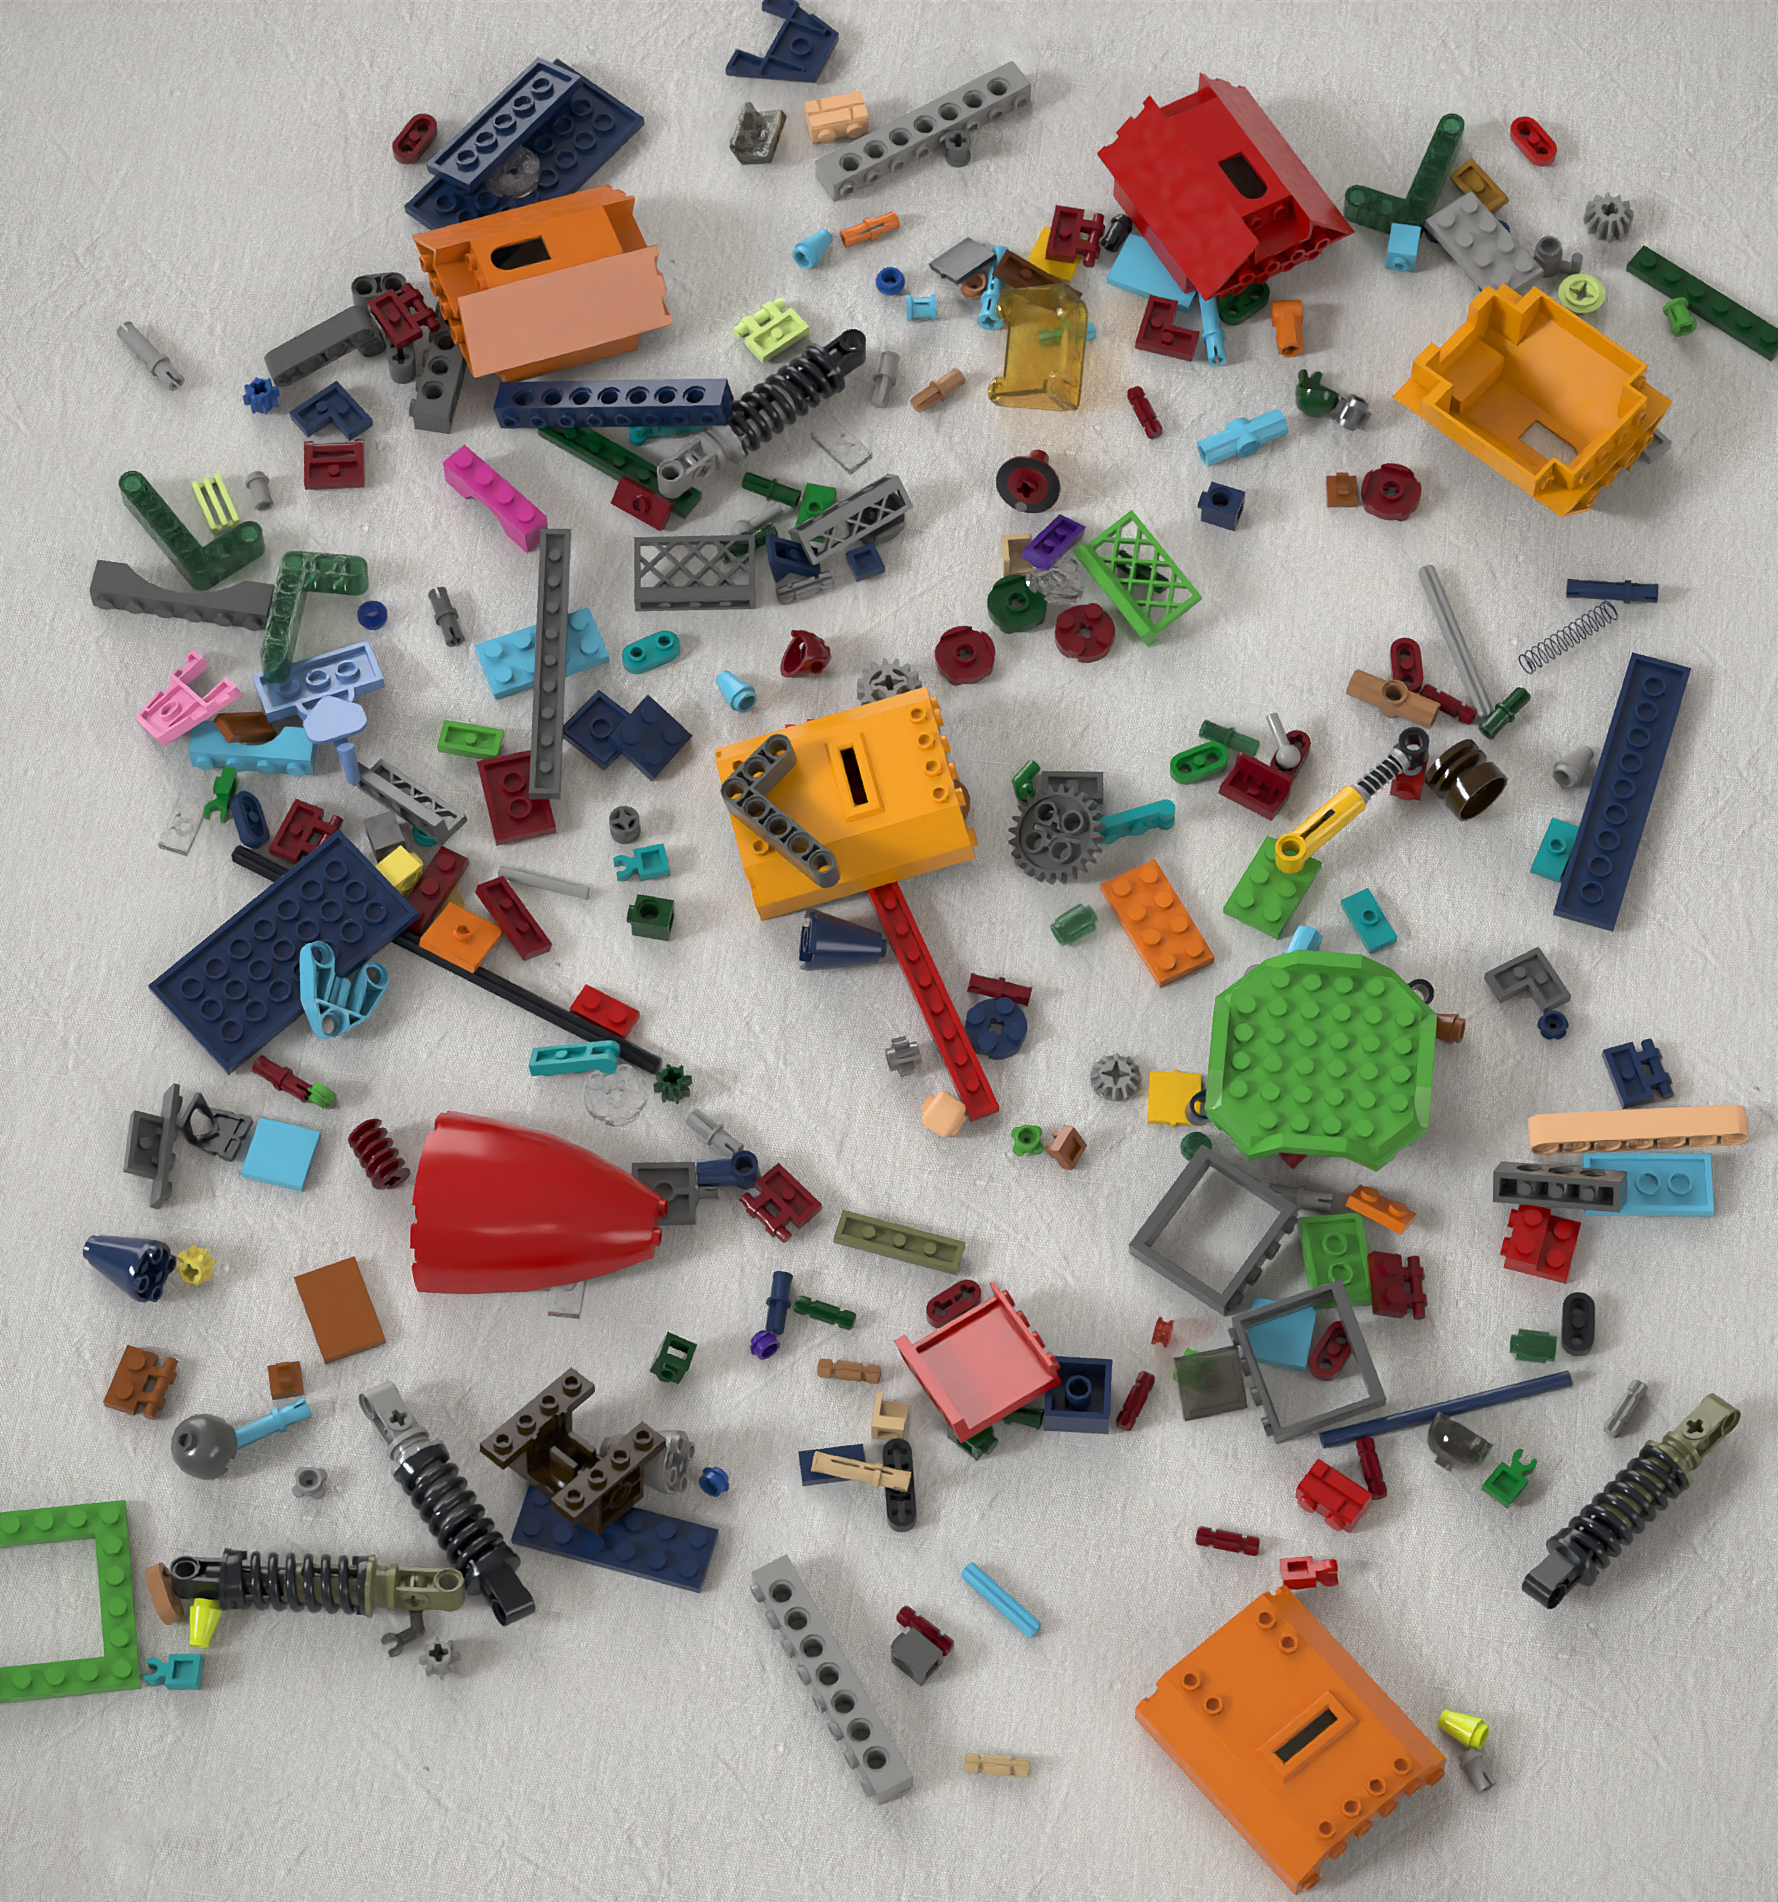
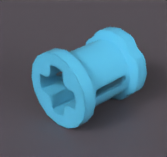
[906,294,937,321]

